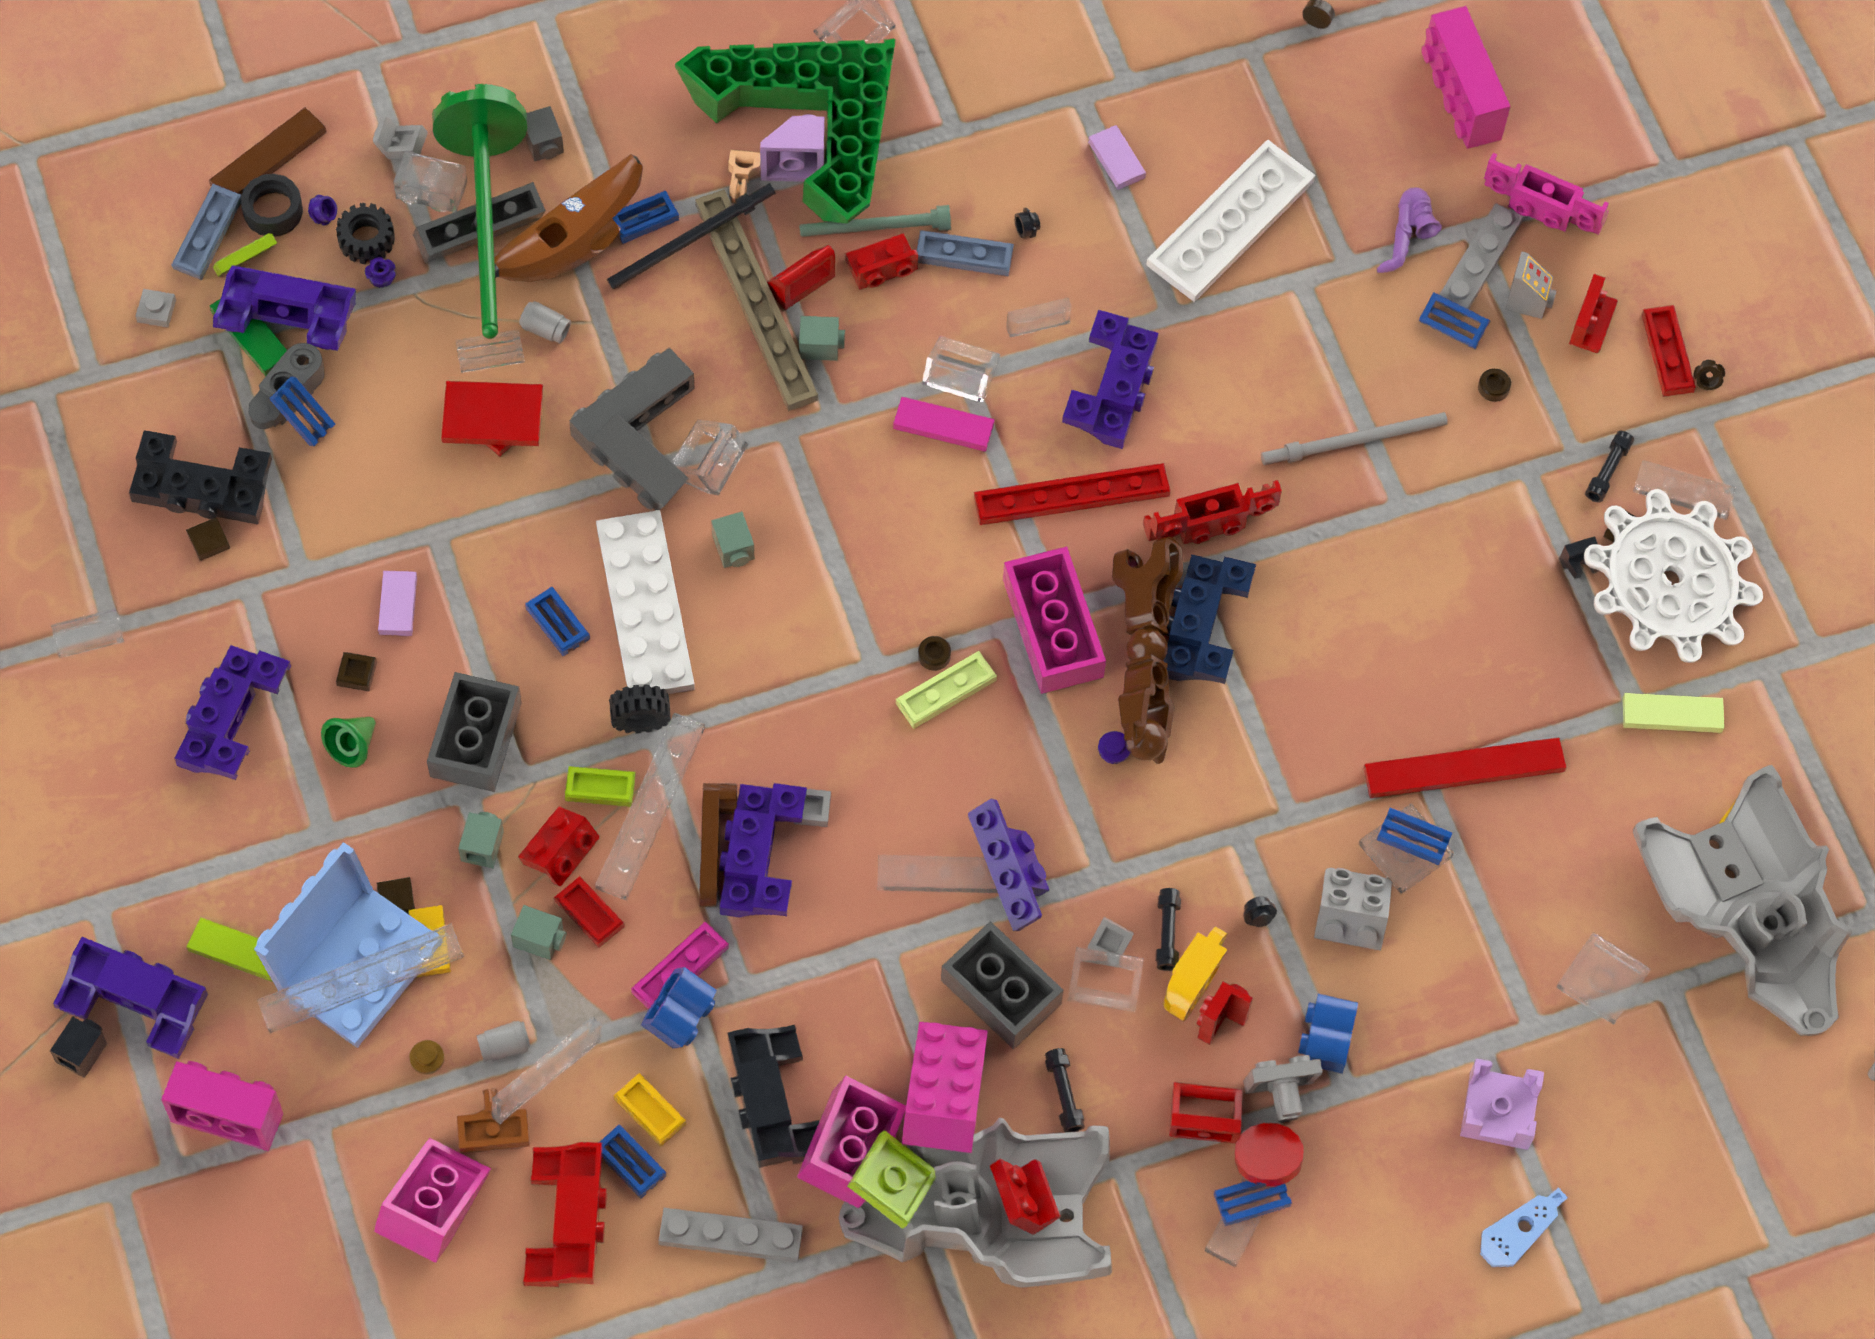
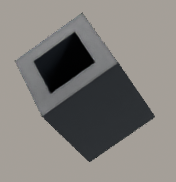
[50,1016,107,1078]

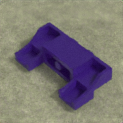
[213,265,356,351]
[1062,310,1159,449]
[174,645,291,780]
[719,783,807,918]
[53,937,208,1059]

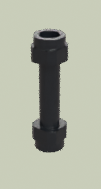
[1585,430,1634,503]
[1155,888,1181,971]
[1045,1048,1085,1133]

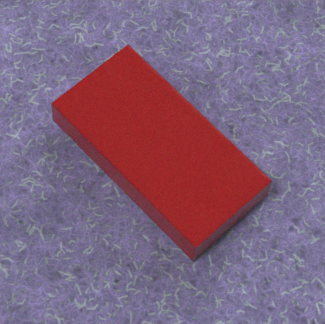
[554,876,625,948]

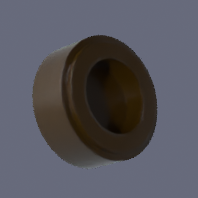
[1302,0,1335,29]
[1478,368,1511,402]
[918,636,951,671]

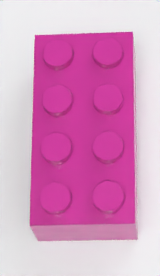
[1422,6,1511,149]
[1003,546,1106,694]
[902,1021,988,1153]

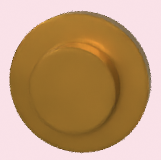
[409,1040,444,1074]

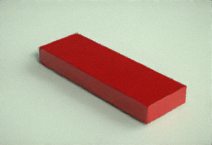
[1641,305,1696,397]

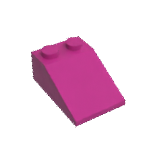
[374,1138,491,1263]

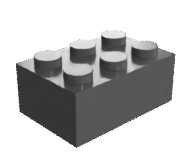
[427,672,522,792]
[941,921,1064,1049]

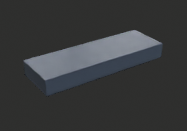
[171,184,241,280]
[917,230,1014,276]

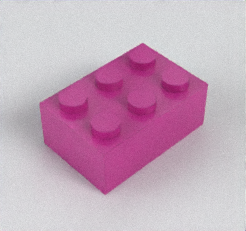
[161,1061,284,1151]
[797,1075,906,1208]

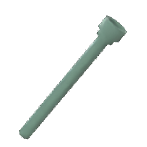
[799,205,951,237]

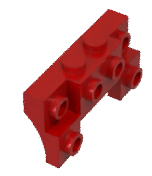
[1143,480,1282,544]
[523,1142,607,1287]

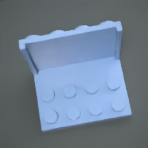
[254,842,444,1048]

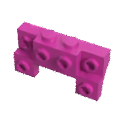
[1484,153,1609,235]

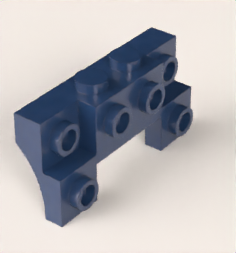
[1164,554,1256,684]

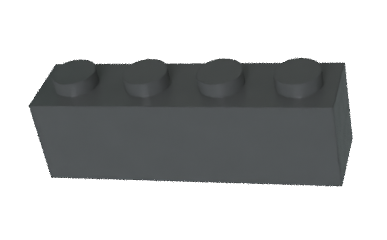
[413,182,546,264]
[569,347,695,455]

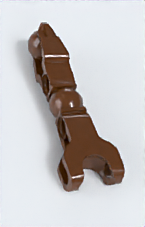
[1112,536,1183,764]

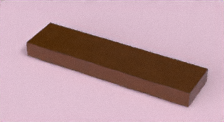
[209,107,326,196]

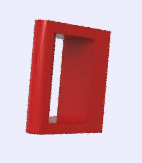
[767,245,835,310]
[1169,1082,1242,1144]

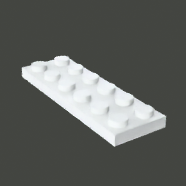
[1146,139,1316,302]
[596,510,695,694]

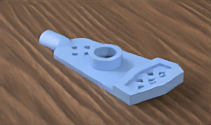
[1480,1188,1568,1267]

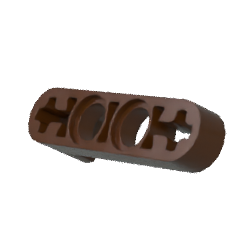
[699,783,737,907]

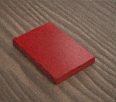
[441,381,543,447]

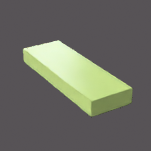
[896,651,997,729]
[1623,693,1724,733]

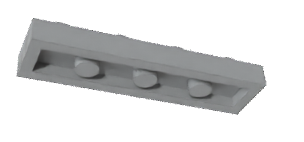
[1437,203,1523,317]
[659,1208,803,1263]

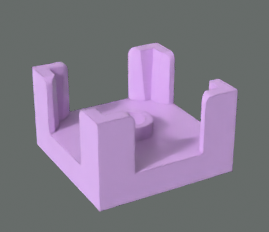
[1460,1058,1544,1150]

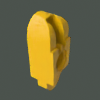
[1163,927,1227,1021]

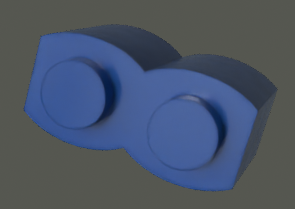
[641,967,717,1048]
[1298,994,1358,1074]

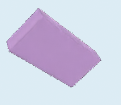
[1088,125,1146,190]
[378,571,417,636]

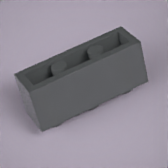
[585,413,689,510]

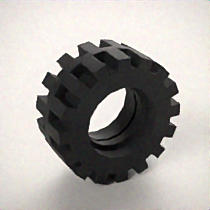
[336,203,395,264]
[609,684,671,734]

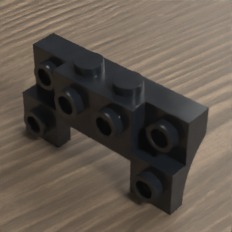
[129,430,272,524]
[727,1025,819,1168]

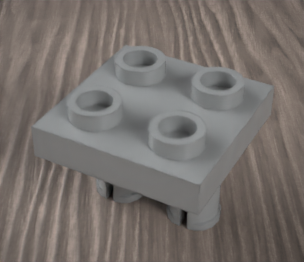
[1243,1055,1323,1123]

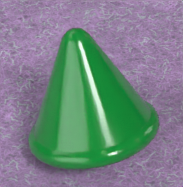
[321,717,376,768]

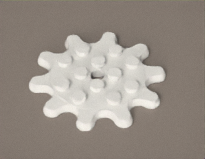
[1584,489,1763,663]

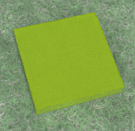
[847,1130,936,1229]

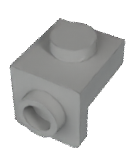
[373,116,428,159]

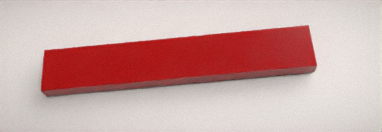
[974,463,1171,525]
[1363,737,1567,798]

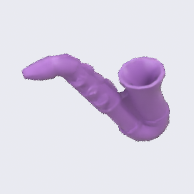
[1377,187,1442,273]

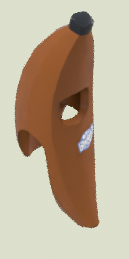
[495,154,643,282]

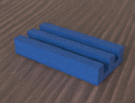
[612,190,679,244]
[1419,292,1490,350]
[269,377,335,446]
[525,587,590,656]
[1377,807,1452,865]
[600,1124,667,1199]
[1213,1181,1292,1226]

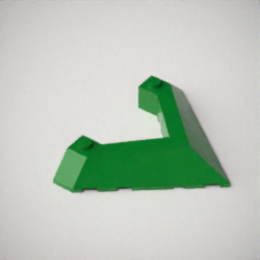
[675,39,896,224]

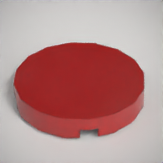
[1235,1123,1304,1187]

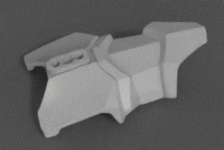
[1633,765,1852,1036]
[839,1118,1112,1288]

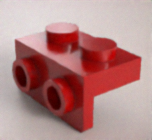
[518,806,599,887]
[1196,981,1253,1045]

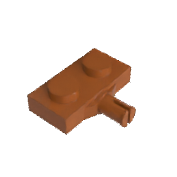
[457,1088,530,1153]

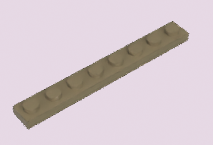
[695,189,818,411]

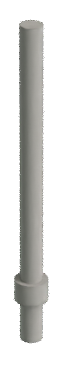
[1261,412,1448,465]

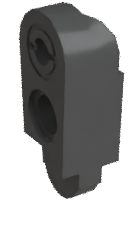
[248,343,324,429]

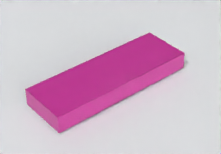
[893,397,995,452]
[631,922,729,1009]

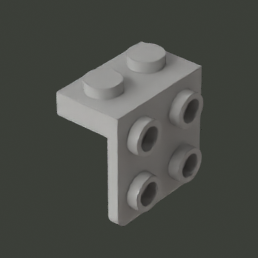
[1314,868,1392,951]

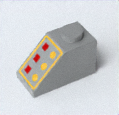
[1505,251,1556,319]

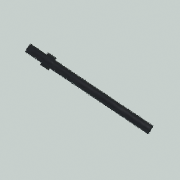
[607,183,776,290]

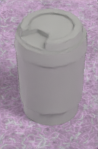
[519,301,571,344]
[476,1021,531,1062]

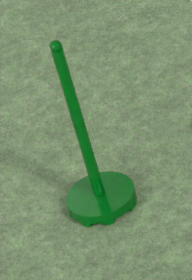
[432,84,528,339]

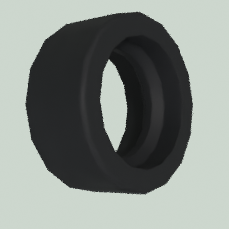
[241,174,303,236]

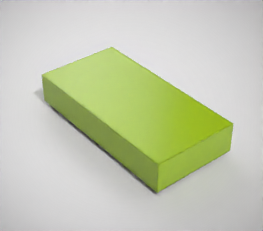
[213,233,277,277]
[565,766,636,807]

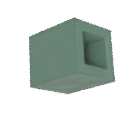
[799,316,845,361]
[711,511,755,568]
[458,812,504,869]
[511,905,566,960]

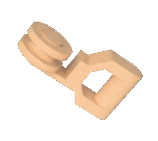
[728,150,761,203]

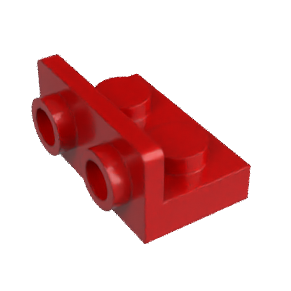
[845,233,918,290]
[1569,274,1618,353]
[989,1158,1060,1235]

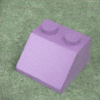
[760,114,824,182]

